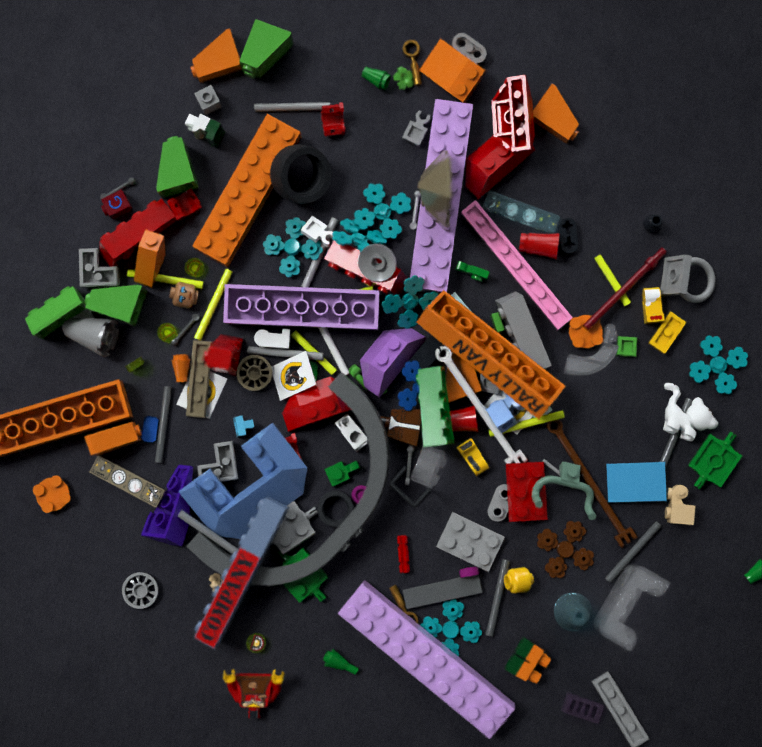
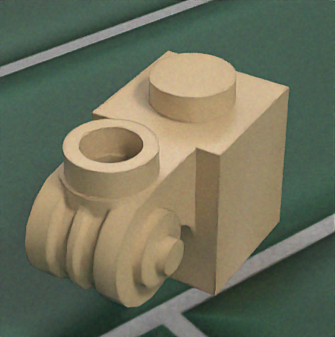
[665,485,695,525]

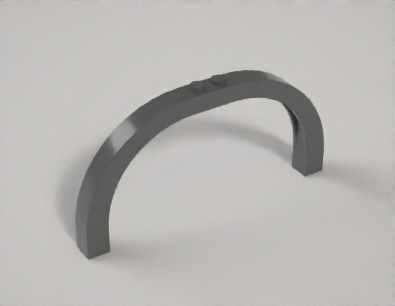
[186,373,390,585]

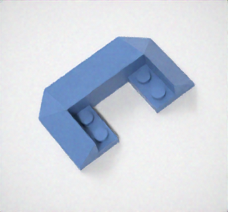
[179,423,307,539]

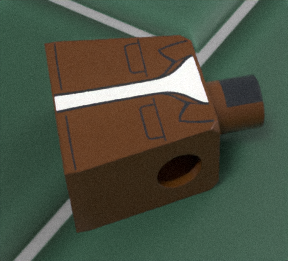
[380,409,421,446]

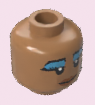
[169,282,198,309]

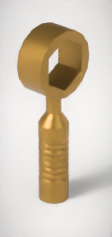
[403,40,422,86]
[389,585,418,623]

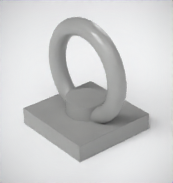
[660,255,716,303]

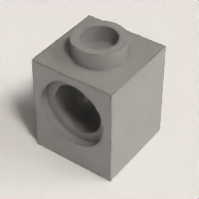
[194,85,222,115]

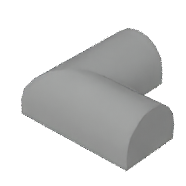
[79,248,120,287]
[197,441,239,482]

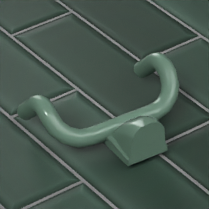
[532,461,596,520]

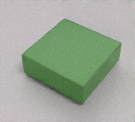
[490,312,504,333]
[616,336,637,357]

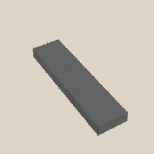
[403,574,482,609]

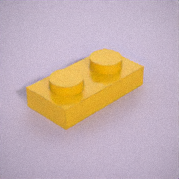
[648,312,686,354]

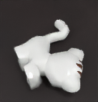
[663,383,718,442]

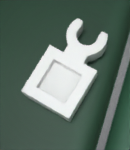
[301,216,333,248]

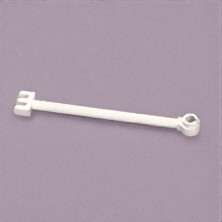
[435,346,528,464]

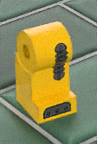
[456,438,489,476]

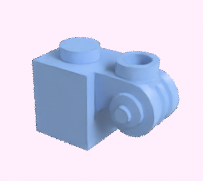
[486,394,525,433]

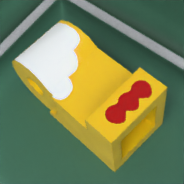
[642,287,665,324]

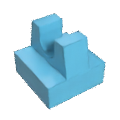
[233,416,254,437]

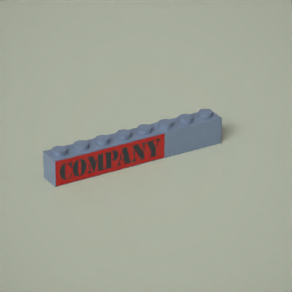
[194,497,290,649]

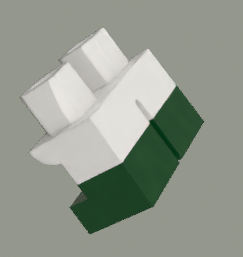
[185,114,225,148]

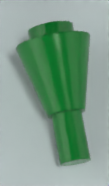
[323,649,358,675]

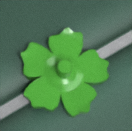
[393,67,413,90]

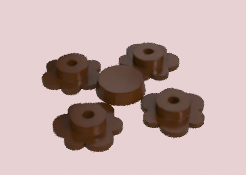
[537,521,594,578]

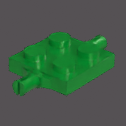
[688,432,742,490]
[277,547,329,603]

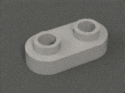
[452,33,487,64]
[487,484,508,521]

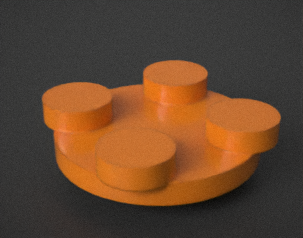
[569,315,603,349]
[33,475,71,513]

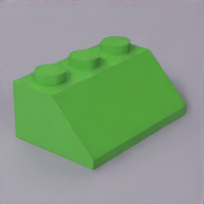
[25,286,86,339]

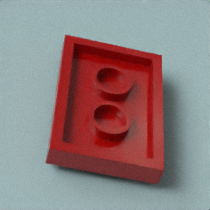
[506,462,548,522]

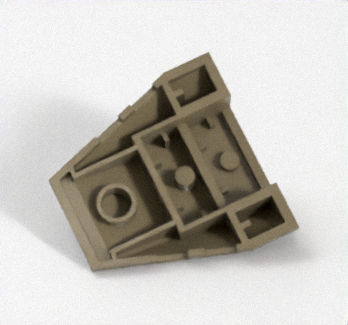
[418,150,452,231]

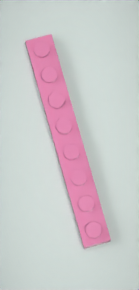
[461,200,573,330]

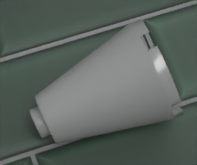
[62,318,119,357]

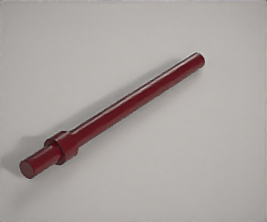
[583,247,667,331]

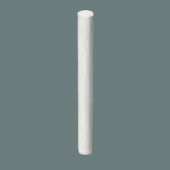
[319,328,350,375]

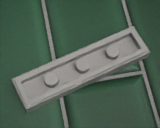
[591,671,649,747]

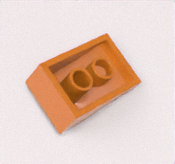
[419,38,487,103]

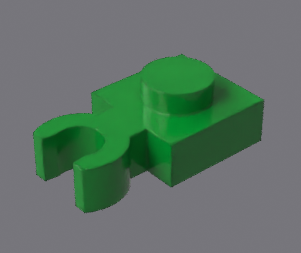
[456,261,490,282]

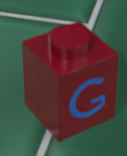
[101,189,133,219]

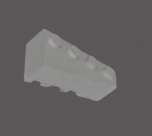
[495,291,552,369]

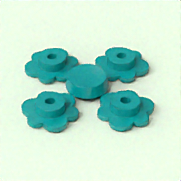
[354,183,411,239]
[263,217,323,277]
[332,218,387,253]
[382,275,438,329]
[689,335,748,394]
[420,599,482,656]

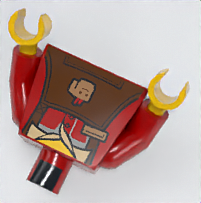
[223,669,284,719]

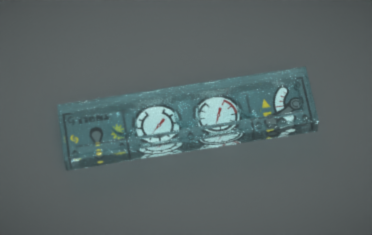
[482,190,560,234]

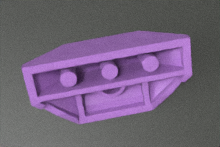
[360,328,427,398]

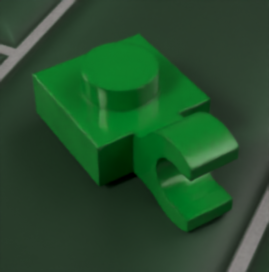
[324,461,360,487]

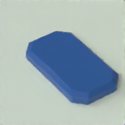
[142,416,159,442]

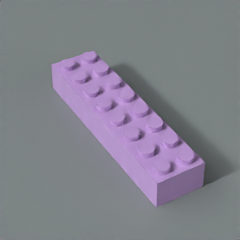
[223,284,380,330]

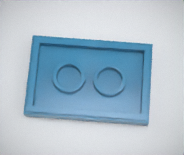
[607,462,667,502]

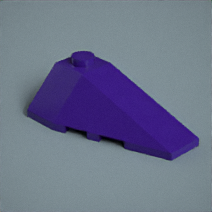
[141,465,193,546]

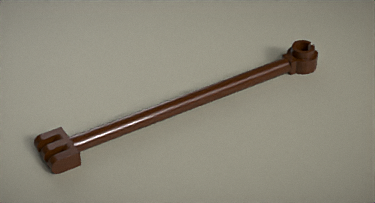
[547,419,638,548]

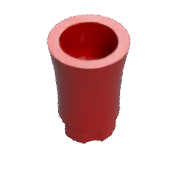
[519,233,560,260]
[450,406,478,432]

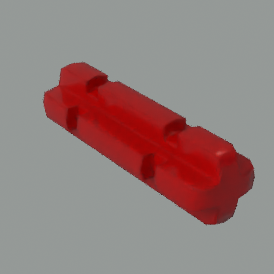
[397,535,410,573]

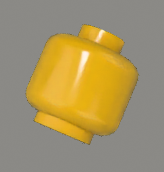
[504,567,534,594]

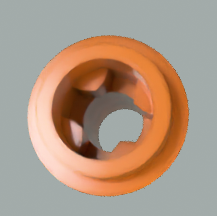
[171,354,190,382]

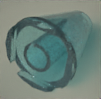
[554,592,593,631]

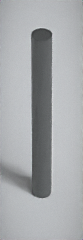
[155,386,172,463]
[660,398,693,468]
[605,521,662,583]
[485,559,510,637]

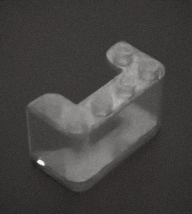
[594,564,670,651]

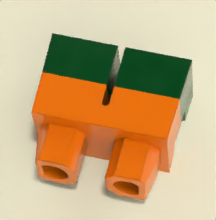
[504,637,551,684]

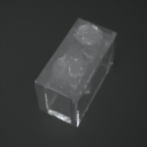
[410,445,447,488]

